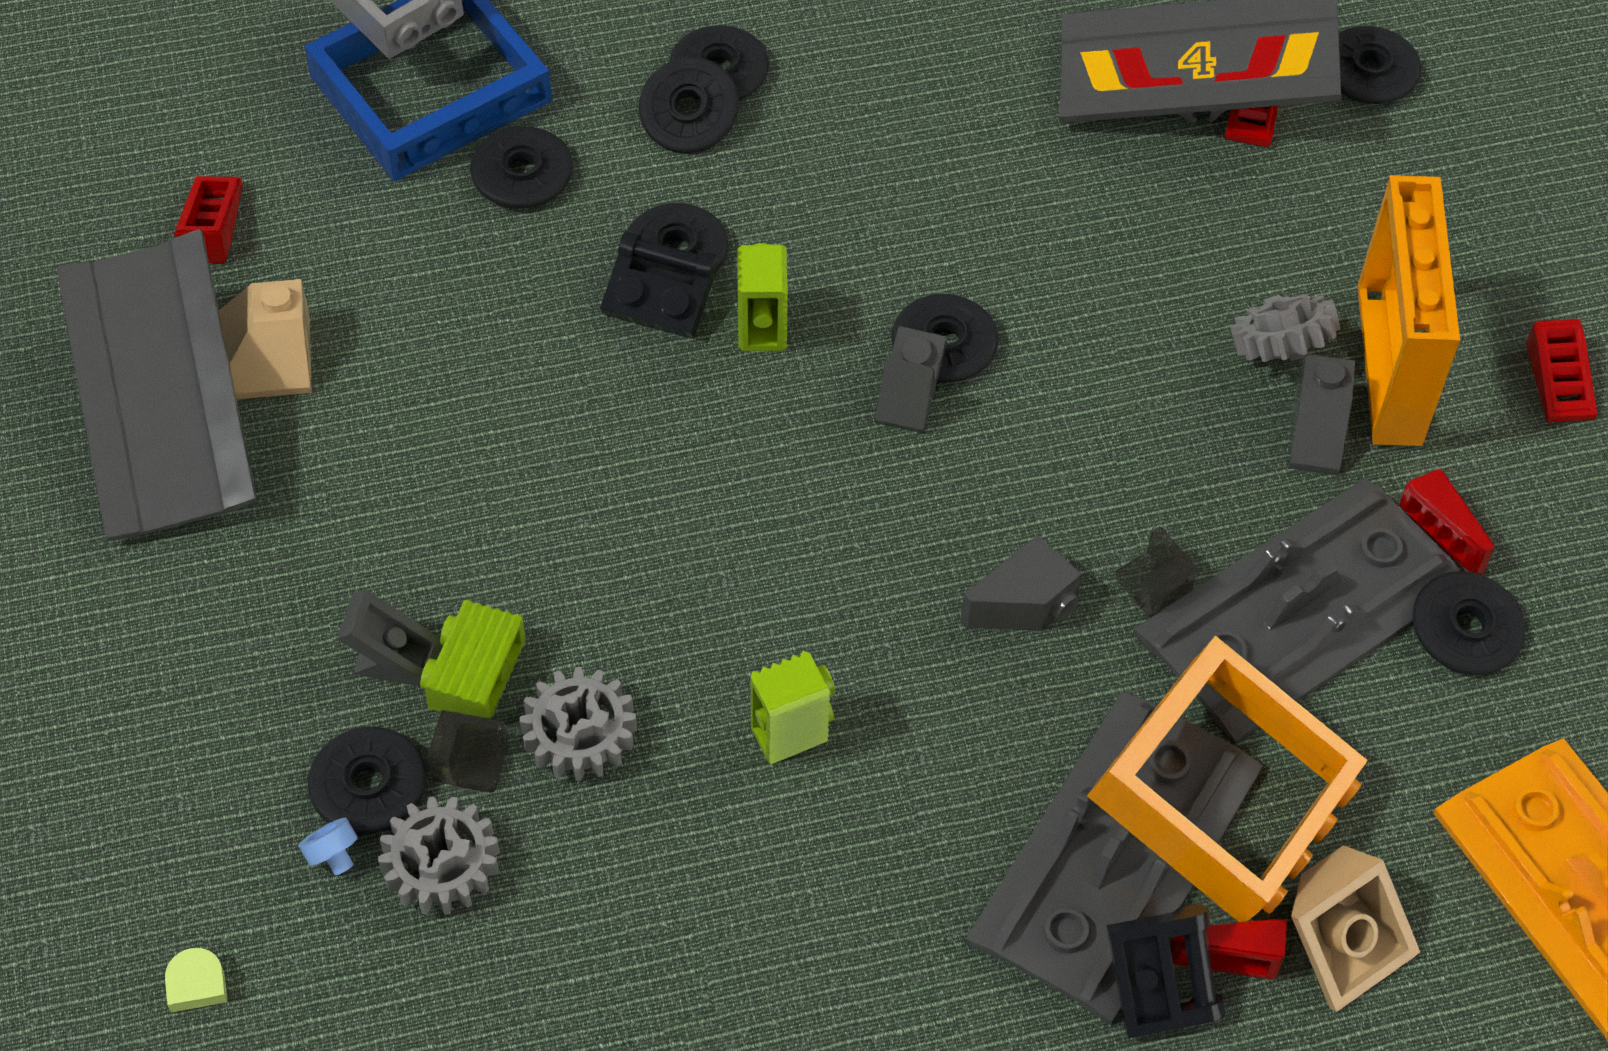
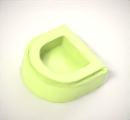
[165,948,227,1013]

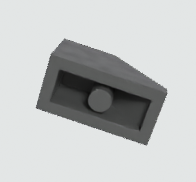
[1288,354,1355,475]
[960,535,1082,631]

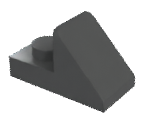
[875,326,947,434]
[337,589,443,686]

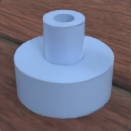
[298,817,358,875]

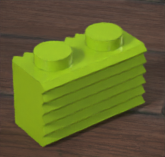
[737,243,788,351]
[420,600,526,726]
[750,651,835,765]

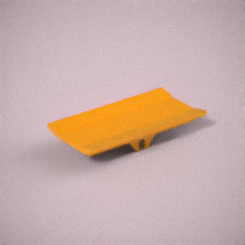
[1433,738,1608,1040]

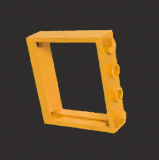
[1357,175,1460,446]
[1087,636,1368,922]

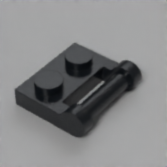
[600,230,719,339]
[1106,904,1226,1038]

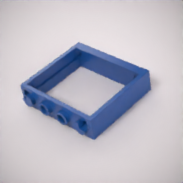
[304,0,552,182]

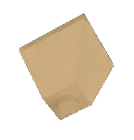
[219,279,312,399]
[1291,845,1421,1012]

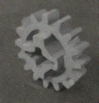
[1230,294,1341,362]
[520,667,637,781]
[378,796,500,915]

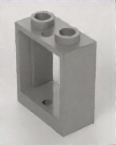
[330,0,464,59]

